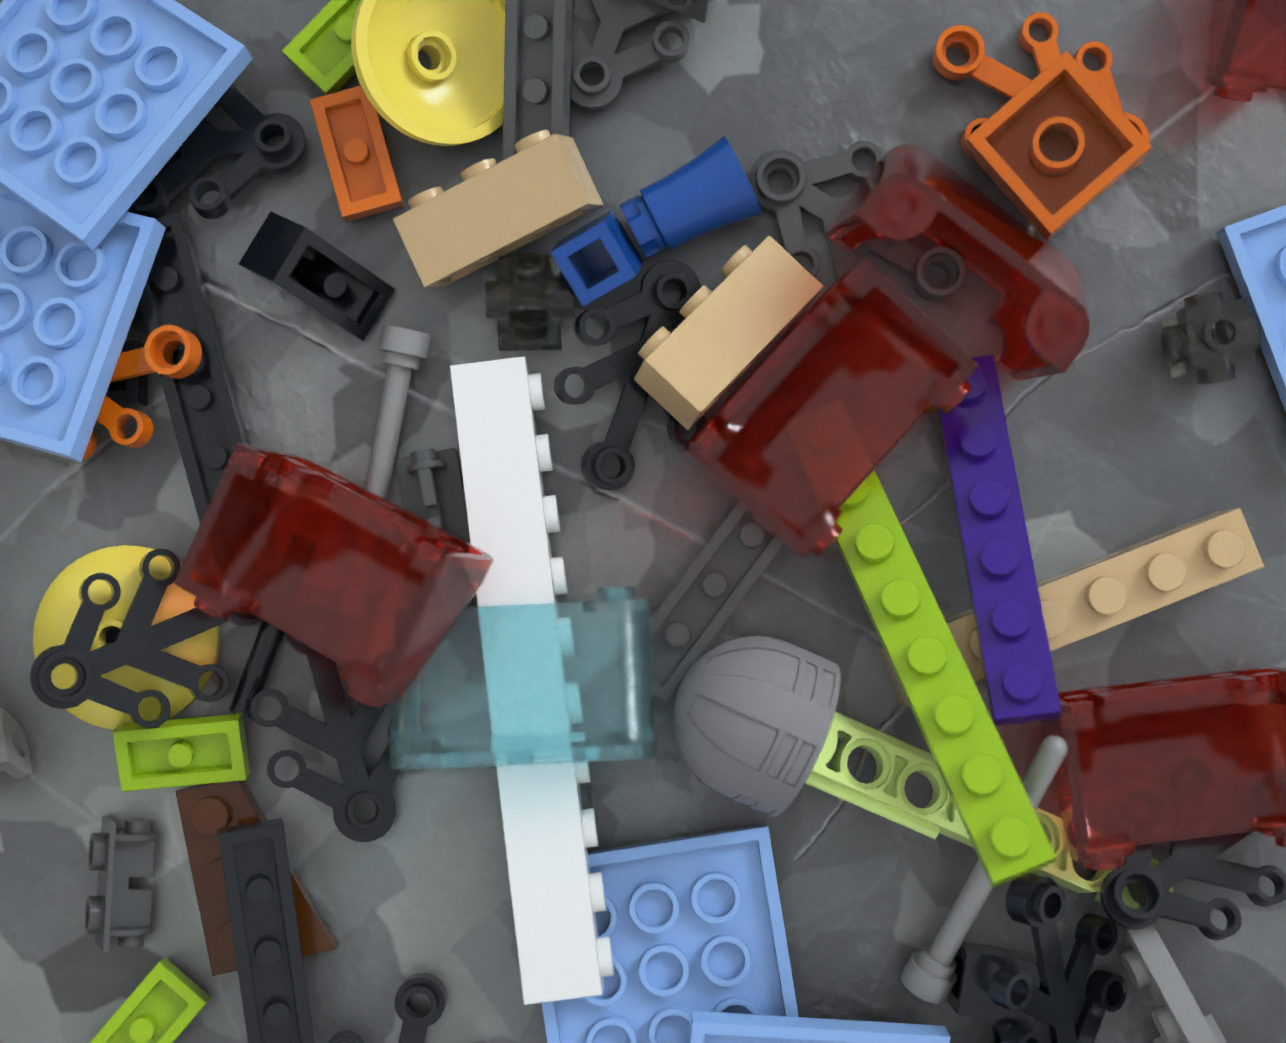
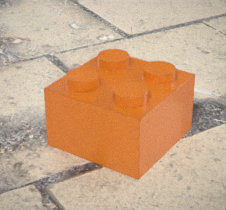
[966,51,1152,242]

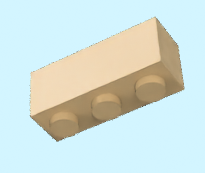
[393,130,604,287]
[634,235,824,430]

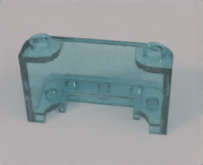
[390,587,657,770]

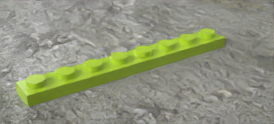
[785,401,1057,888]

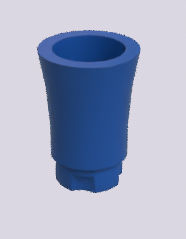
[619,136,763,259]

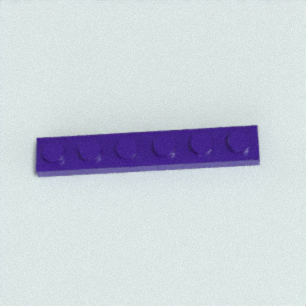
[931,354,1061,726]

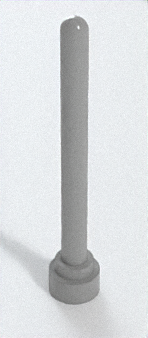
[341,325,431,621]
[900,735,1068,1004]

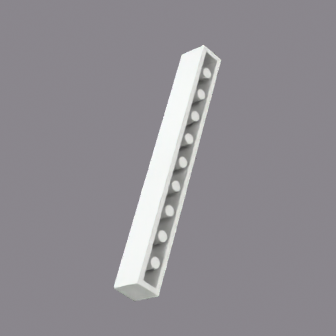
[450,356,614,1005]

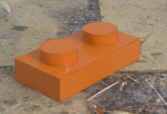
[310,85,405,222]

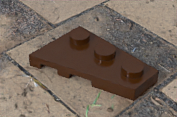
[175,780,339,976]

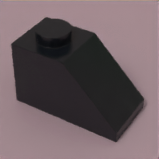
[238,211,395,341]

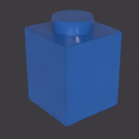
[550,209,644,307]

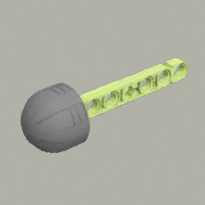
[673,636,1173,909]

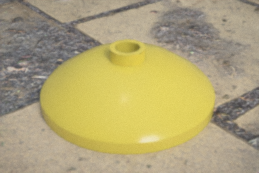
[351,0,506,146]
[33,545,221,730]

